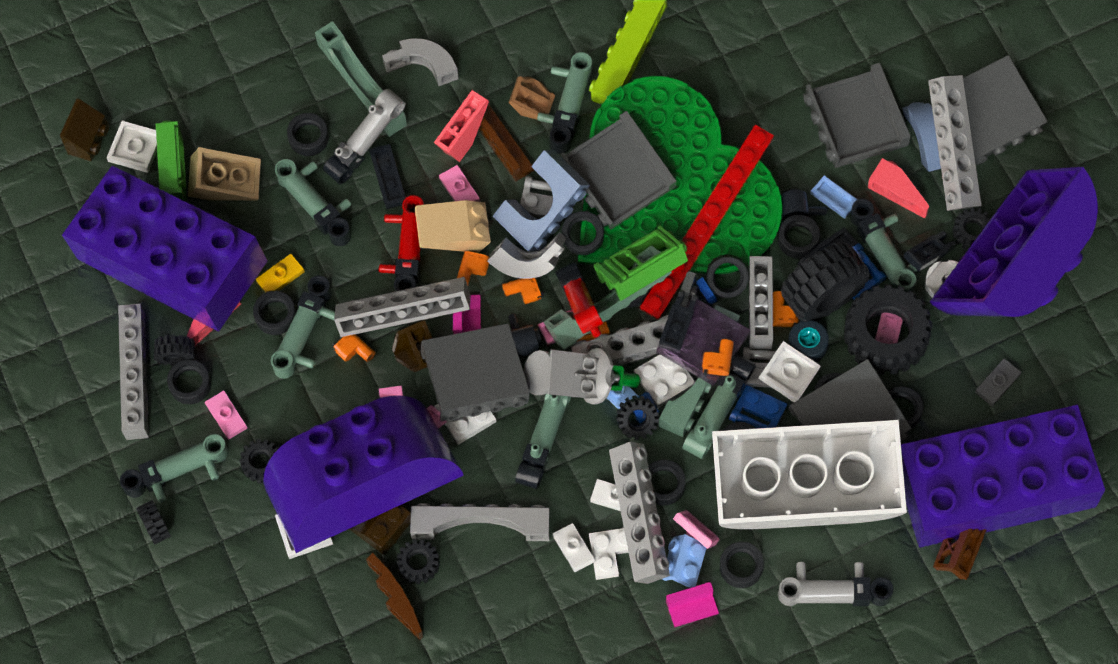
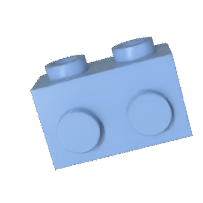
[662,534,706,588]

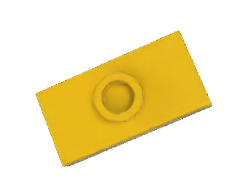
[256,254,305,293]

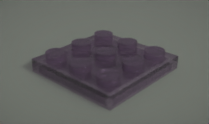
[657,300,750,386]

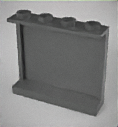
[930,56,1047,166]
[803,63,910,168]
[561,111,676,230]
[420,324,530,421]
[789,359,911,442]

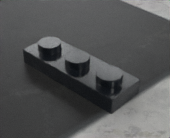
[369,144,406,210]

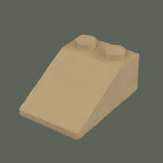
[188,147,261,201]
[415,200,491,253]

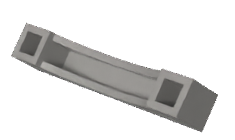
[410,503,550,541]

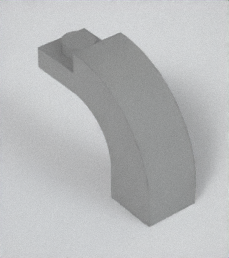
[382,38,458,86]
[487,232,566,279]

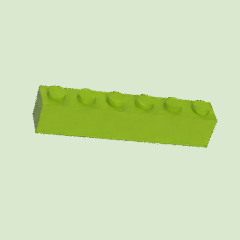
[589,0,667,105]

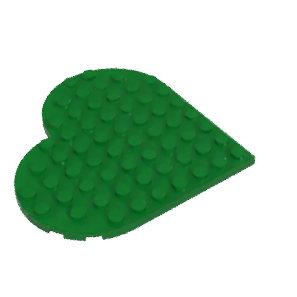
[578,76,782,274]

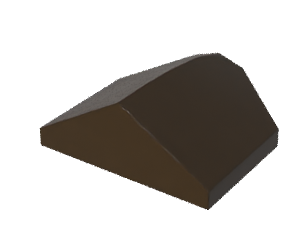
[392,320,433,373]

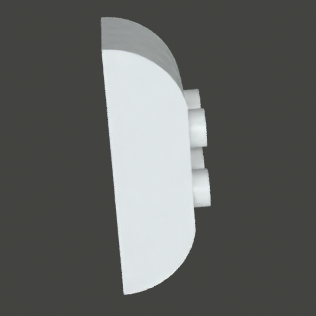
[712,420,907,529]

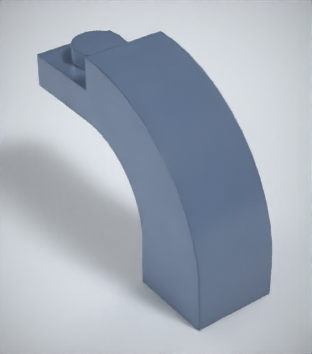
[902,102,941,172]

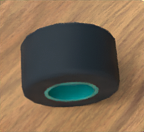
[788,320,829,362]

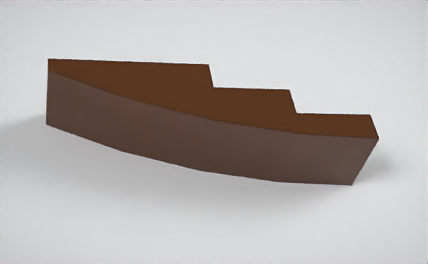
[366,553,423,640]

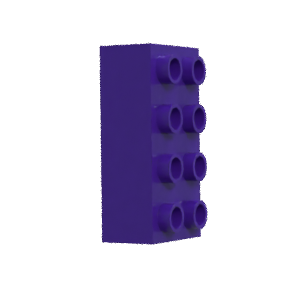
[62,166,267,332]
[901,405,1105,548]

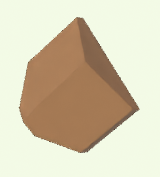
[509,76,555,120]

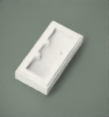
[590,479,621,511]
[552,523,595,572]

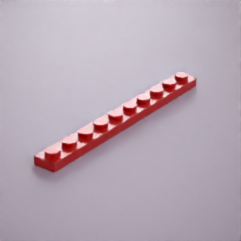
[640,125,774,320]

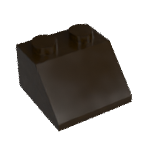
[60,99,109,162]
[349,505,411,555]

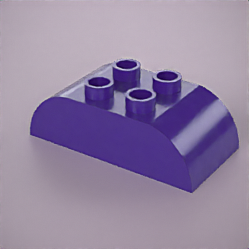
[930,167,1098,317]
[263,396,464,553]

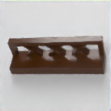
[478,104,534,182]
[933,529,987,580]

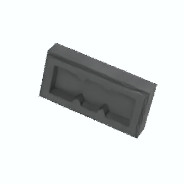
[681,271,698,308]
[975,359,1022,407]

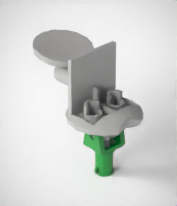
[523,348,640,405]

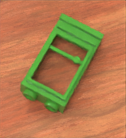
[156,120,187,202]
[594,226,688,301]

